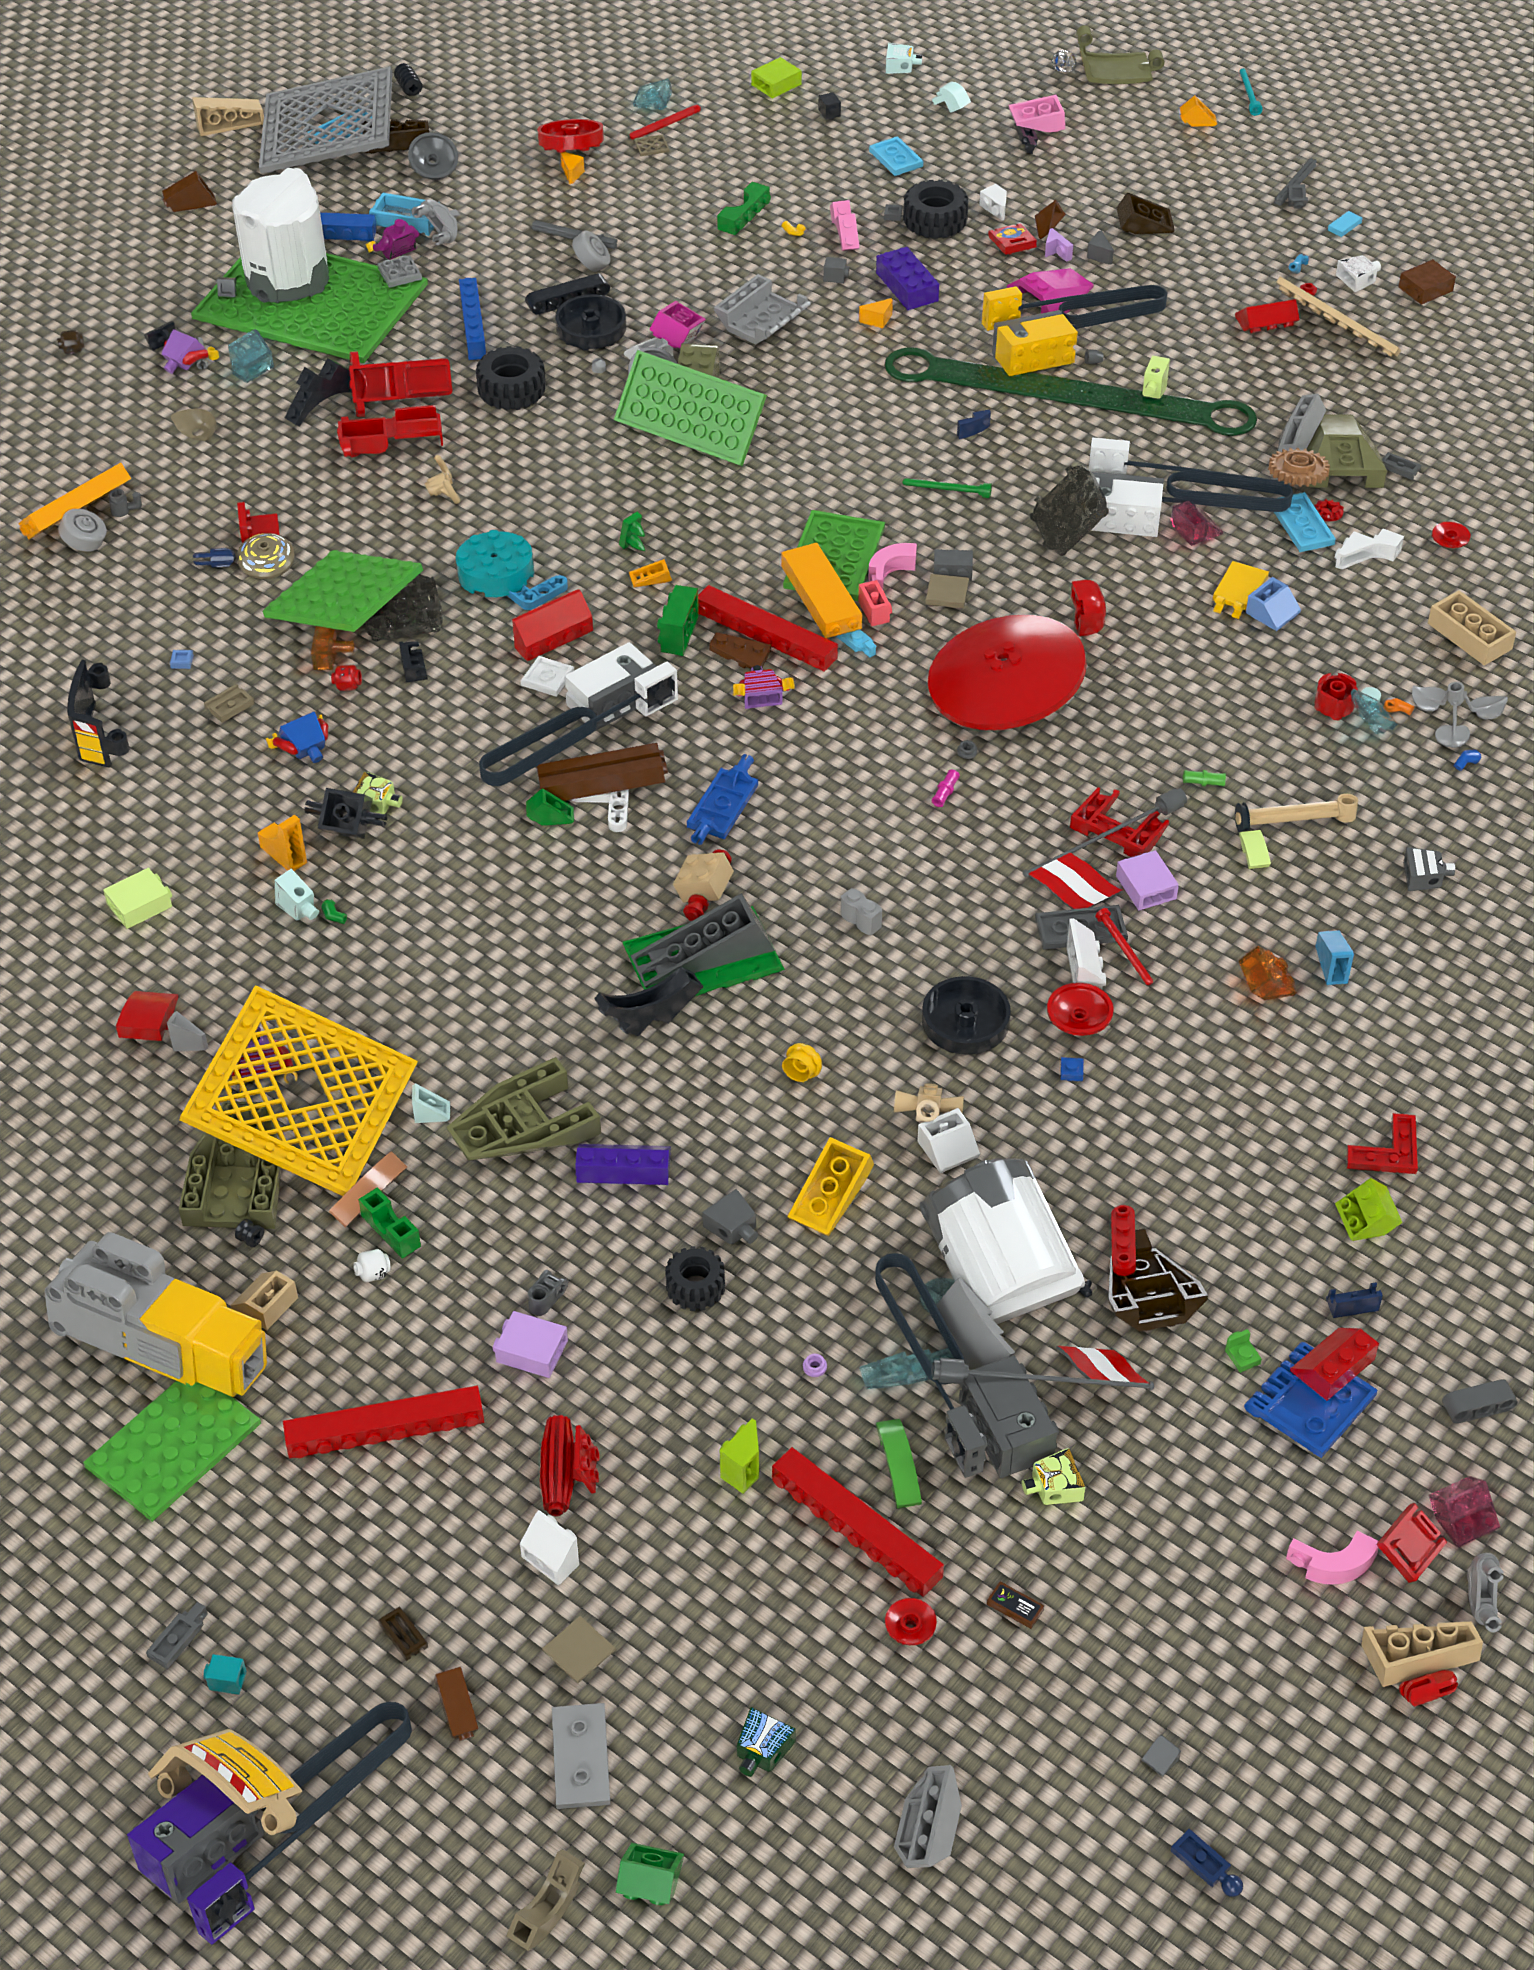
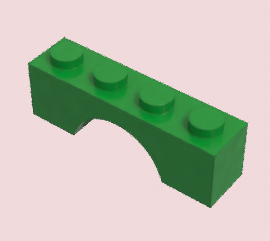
[717,181,771,235]

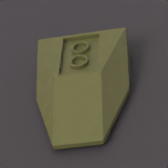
[1307,414,1387,488]
[179,1101,281,1229]

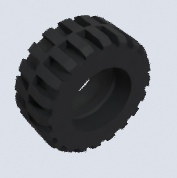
[903,179,969,239]
[476,346,546,411]

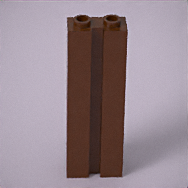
[537,743,668,801]

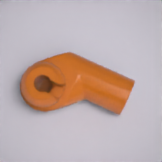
[1384,698,1414,715]

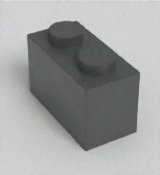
[934,549,973,580]

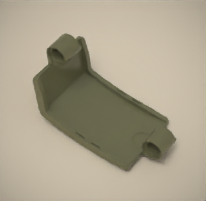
[1076,25,1165,84]

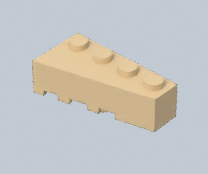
[192,97,264,136]
[1361,1621,1483,1687]

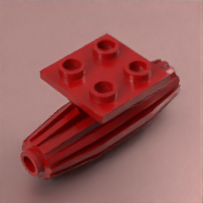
[539,1415,600,1516]

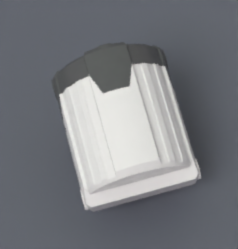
[232,168,329,303]
[920,1157,1085,1324]

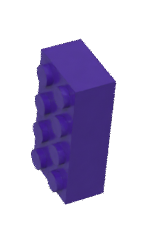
[876,247,939,310]

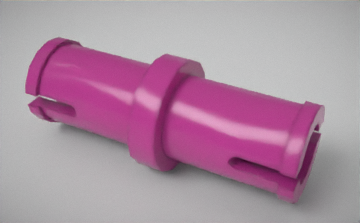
[932,769,960,807]

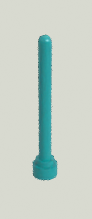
[1240,68,1263,116]

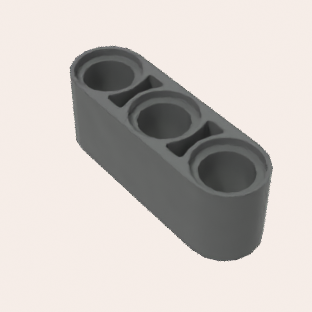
[1442,1379,1518,1424]

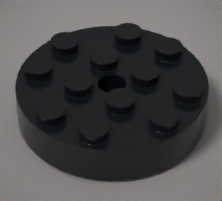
[555,295,627,350]
[922,976,1011,1055]

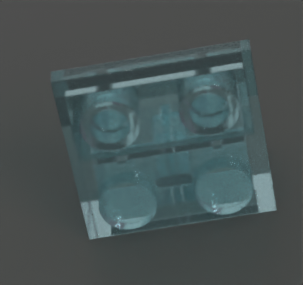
[228,329,274,383]

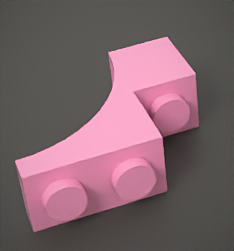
[830,200,860,251]

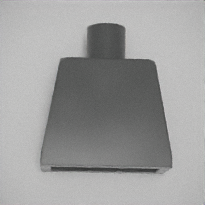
[702,1189,758,1244]

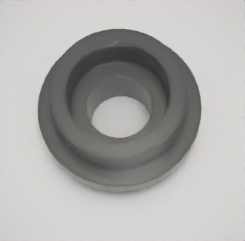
[957,740,978,759]

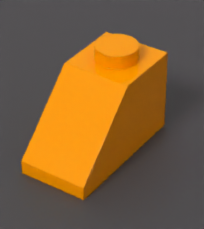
[1180,95,1217,127]

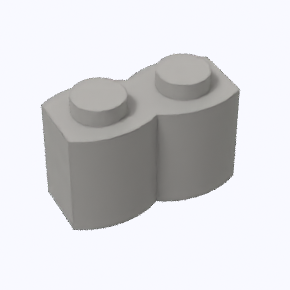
[840,888,882,935]

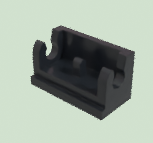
[399,641,428,683]

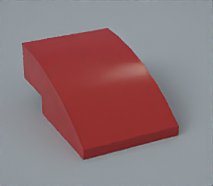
[116,991,179,1041]

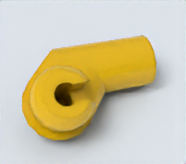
[781,221,806,236]

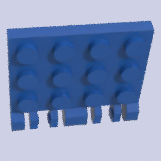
[1244,1342,1378,1458]

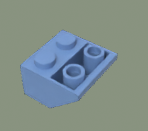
[1246,577,1301,631]

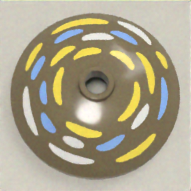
[237,533,295,579]

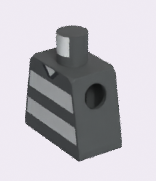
[1403,847,1455,891]

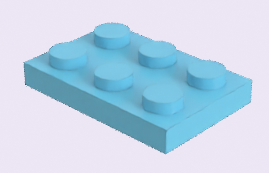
[869,136,923,176]

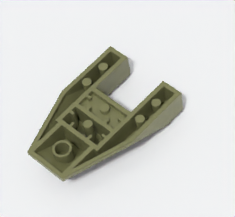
[447,1057,601,1161]

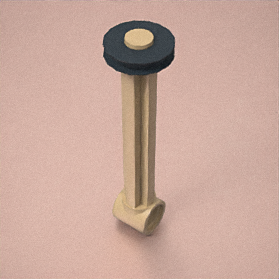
[1235,794,1358,833]

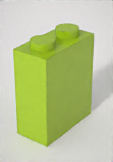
[751,57,802,99]

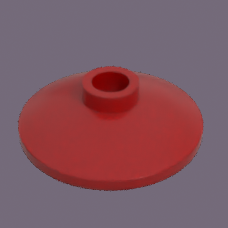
[1432,522,1471,548]
[885,1598,937,1646]

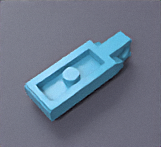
[836,629,876,658]

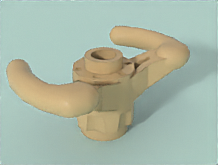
[425,455,460,504]

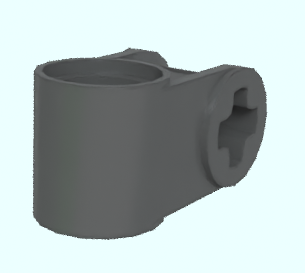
[528,1270,568,1316]

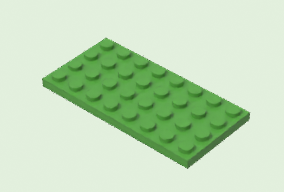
[614,350,767,466]

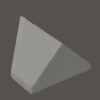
[167,1011,208,1051]

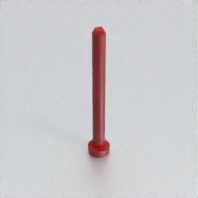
[1095,908,1153,986]

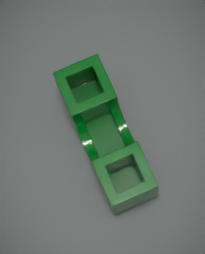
[358,1187,421,1259]

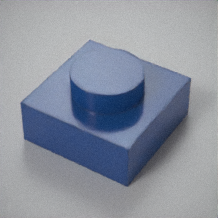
[1060,1057,1084,1081]

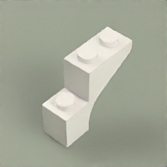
[1335,529,1404,569]

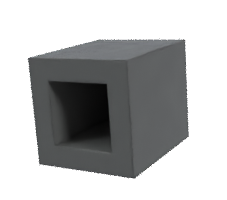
[823,257,850,284]

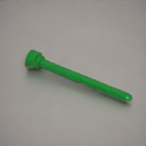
[902,478,992,498]

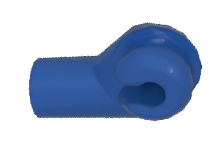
[1453,750,1481,771]

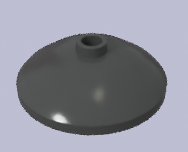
[408,132,458,180]

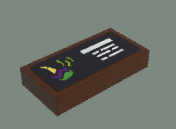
[987,1581,1045,1629]

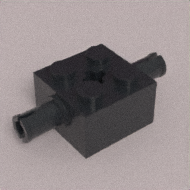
[304,788,387,839]

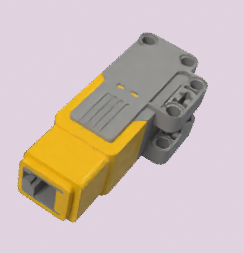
[44,1232,267,1397]

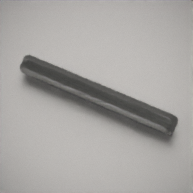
[1274,158,1317,206]

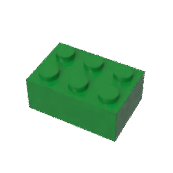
[657,585,699,656]

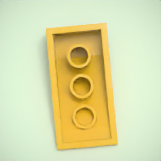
[787,1137,874,1236]

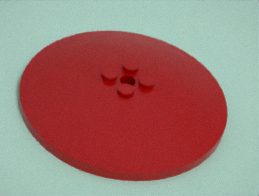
[928,615,1087,730]

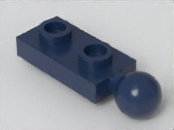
[1170,1829,1243,1897]

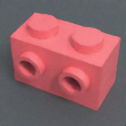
[858,580,892,626]

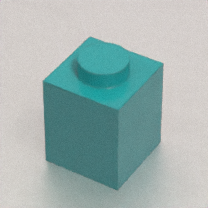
[203,1654,247,1695]

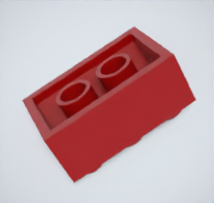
[1235,299,1300,333]
[1290,1328,1379,1401]

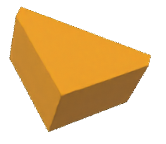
[560,152,585,184]
[859,298,893,328]

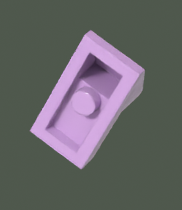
[1045,228,1073,262]

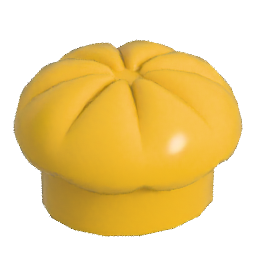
[782,1043,822,1082]

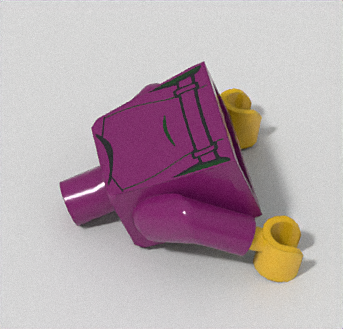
[365,219,419,260]

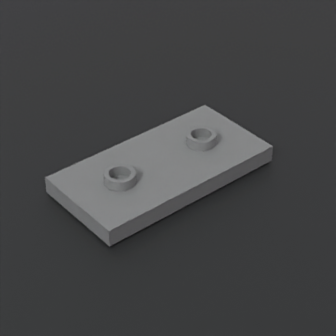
[552,1703,610,1809]

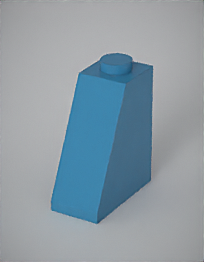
[1315,930,1354,985]

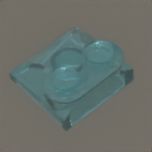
[633,78,672,110]
[1351,689,1398,734]

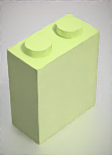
[103,867,172,929]

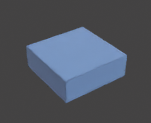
[170,650,193,669]

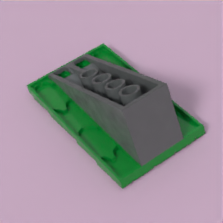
[622,893,785,997]

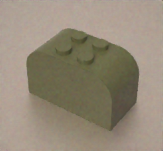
[678,343,720,378]

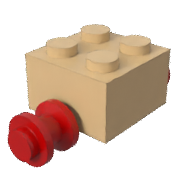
[673,849,734,921]

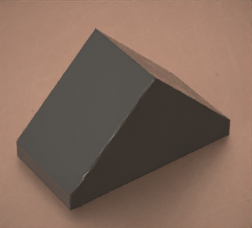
[1087,230,1114,265]

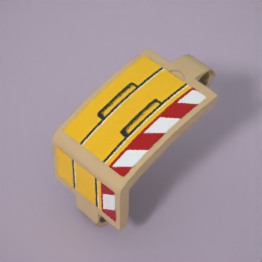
[148,1729,302,1835]

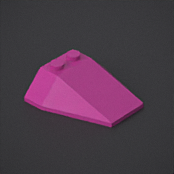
[1007,268,1094,314]

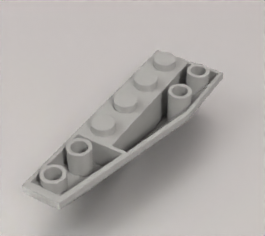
[1271,394,1326,482]

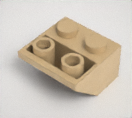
[230,1270,298,1330]

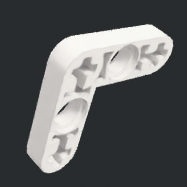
[572,789,629,832]

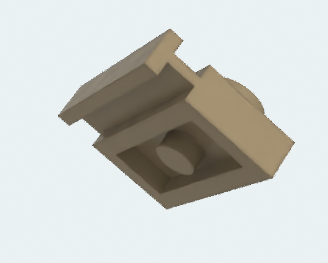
[204,684,255,723]

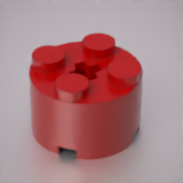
[1314,673,1358,721]

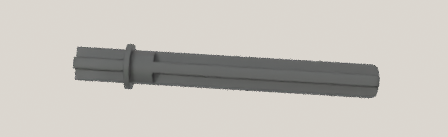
[532,220,618,249]

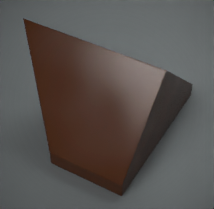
[1035,199,1066,240]

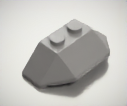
[894,1765,962,1868]

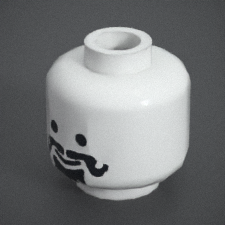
[354,1249,390,1282]

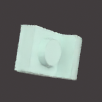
[932,82,971,113]

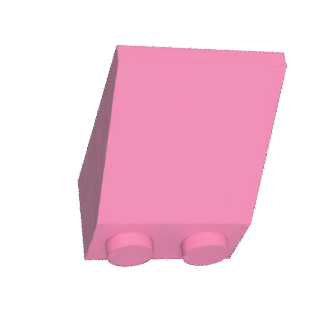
[1009,95,1065,133]

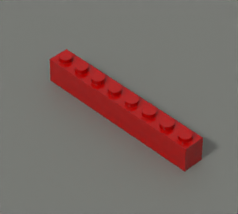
[698,585,838,672]
[283,1385,484,1459]
[772,1447,944,1597]

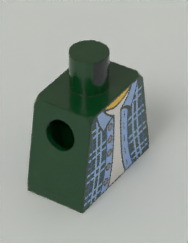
[737,1707,796,1777]

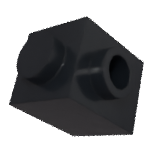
[818,92,841,120]

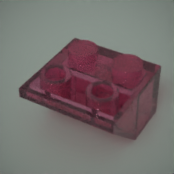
[1170,501,1223,546]
[1428,1476,1501,1547]

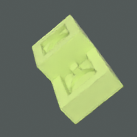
[1239,830,1271,869]

